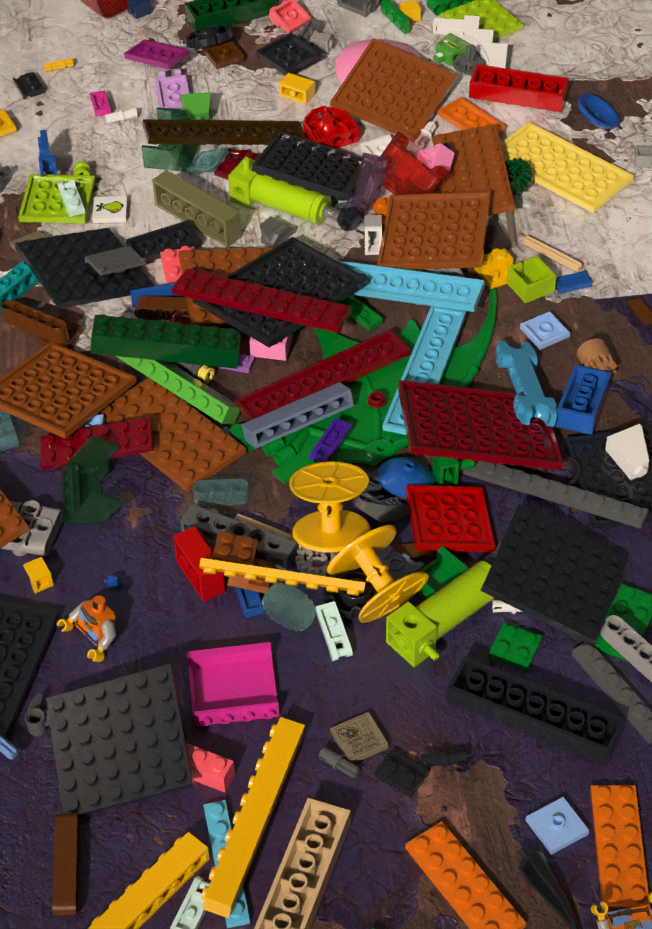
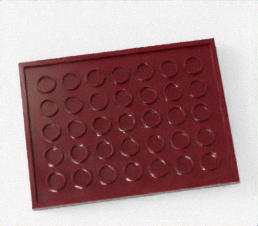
[397,380,563,470]

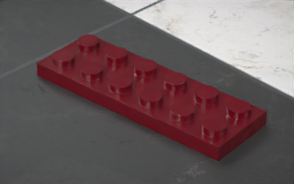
[40,416,154,471]

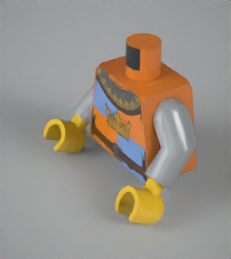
[57,596,116,662]
[591,892,652,929]

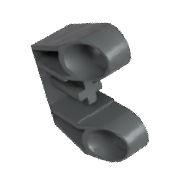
[352,476,409,523]

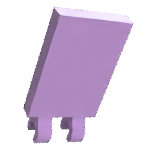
[155,68,189,114]

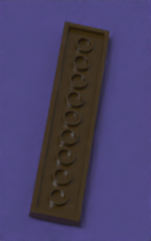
[142,119,306,145]

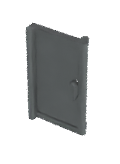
[85,246,146,276]

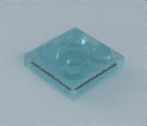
[186,147,229,175]

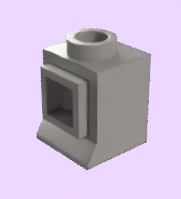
[310,30,334,54]
[631,146,652,169]

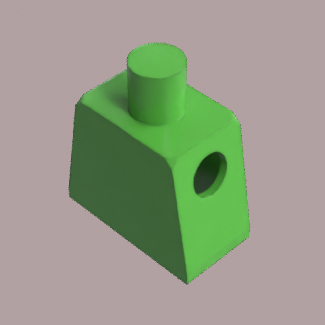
[180,92,211,120]

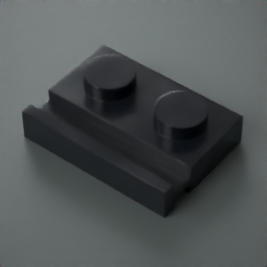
[13,72,45,99]
[374,749,429,798]

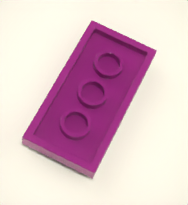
[124,39,189,69]

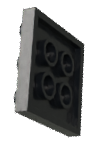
[256,32,321,75]

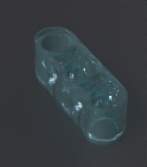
[0,410,20,452]
[192,479,250,506]

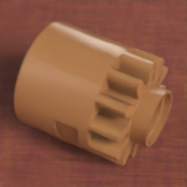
[577,339,617,378]

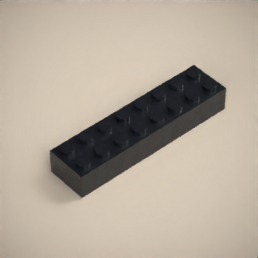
[446,656,626,766]

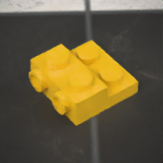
[474,248,514,289]

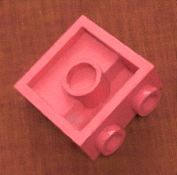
[268,0,311,34]
[160,246,195,284]

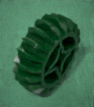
[505,157,534,197]

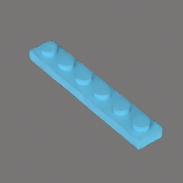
[203,800,250,928]

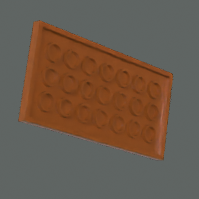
[432,124,515,215]
[96,378,246,493]

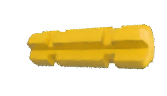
[43,58,74,72]

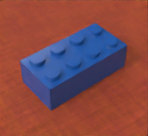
[555,365,611,435]

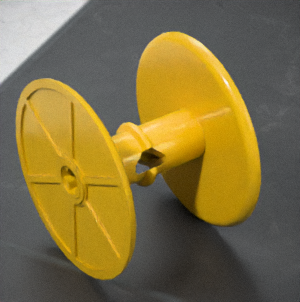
[289,462,371,552]
[327,525,429,623]

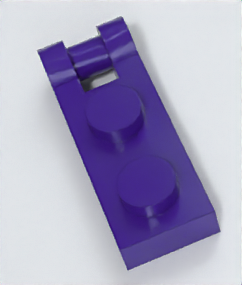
[309,418,352,462]

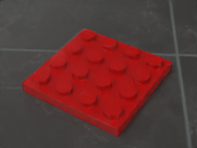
[405,485,495,552]

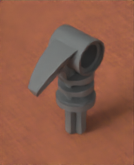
[25,694,51,737]

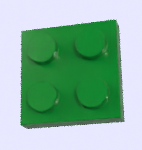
[488,623,543,672]

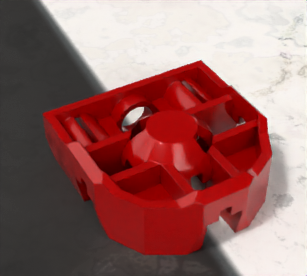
[304,106,360,149]

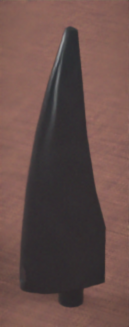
[518,847,580,929]

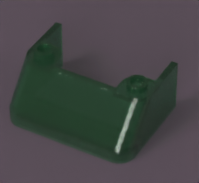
[142,107,200,172]
[62,435,123,526]

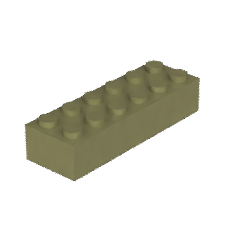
[152,170,241,248]

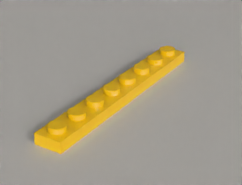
[200,558,365,596]

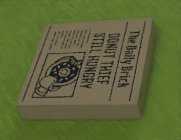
[330,712,389,764]

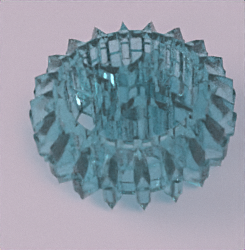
[262,583,316,632]

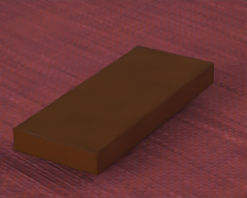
[627,297,652,326]
[394,543,434,559]

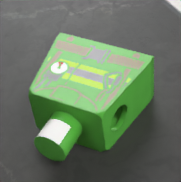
[433,33,470,66]

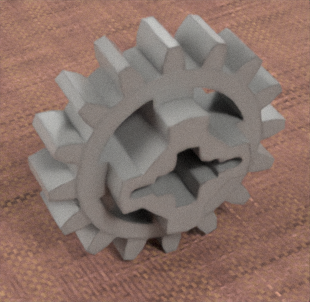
[295,546,338,577]

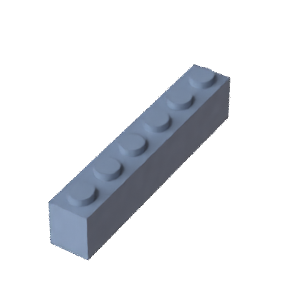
[242,382,354,448]

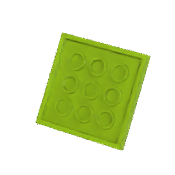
[440,0,523,40]
[18,174,95,224]

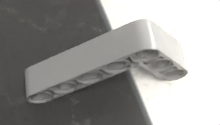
[601,615,652,682]

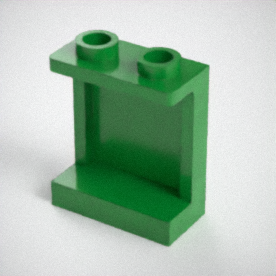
[407,547,469,601]

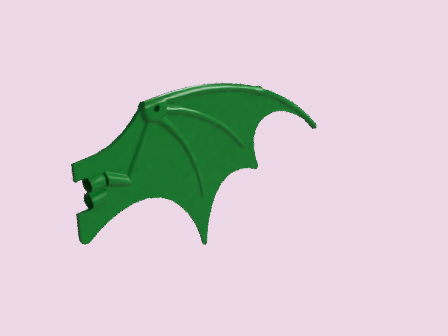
[230,288,497,484]

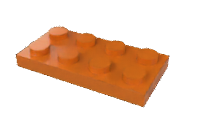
[438,97,505,135]

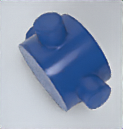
[104,575,122,589]

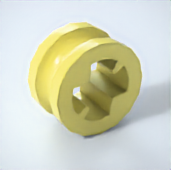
[197,365,215,383]

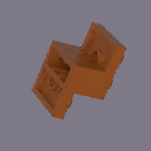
[212,531,273,594]

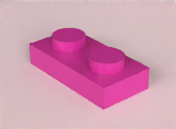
[90,90,111,116]

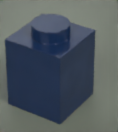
[127,0,151,19]

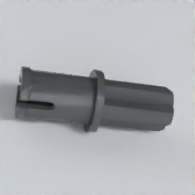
[318,746,360,778]

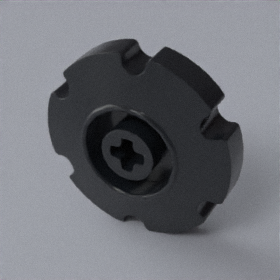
[185,25,233,48]
[323,567,378,620]

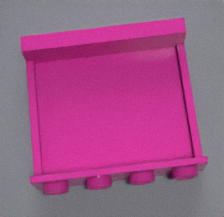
[187,642,279,727]

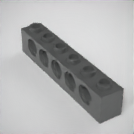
[180,504,297,571]

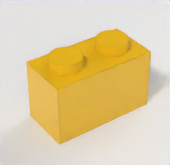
[279,73,316,104]

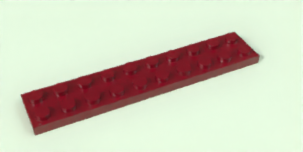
[172,268,352,333]
[235,329,411,421]

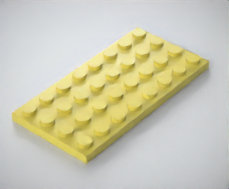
[501,122,634,213]

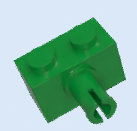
[432,456,474,486]

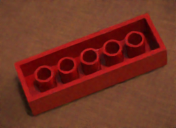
[469,64,569,112]

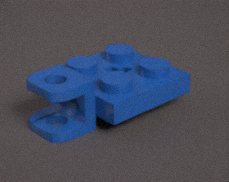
[37,130,57,177]

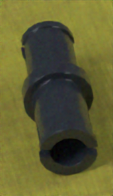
[421,749,467,768]

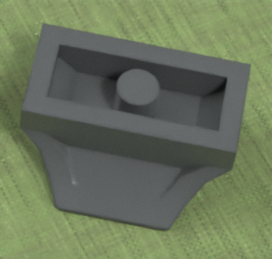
[259,216,296,248]

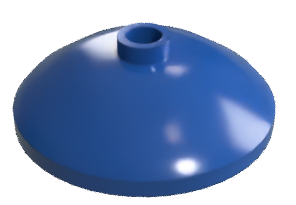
[578,93,620,129]
[378,457,435,498]

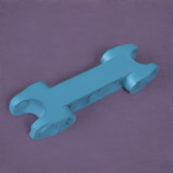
[496,340,557,427]

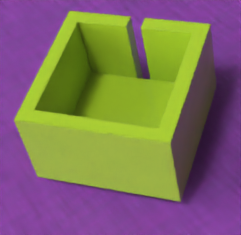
[506,256,556,304]

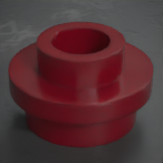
[368,391,386,408]

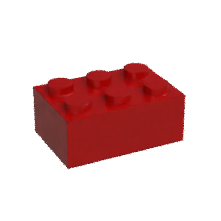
[173,526,226,602]

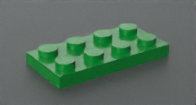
[594,584,652,662]

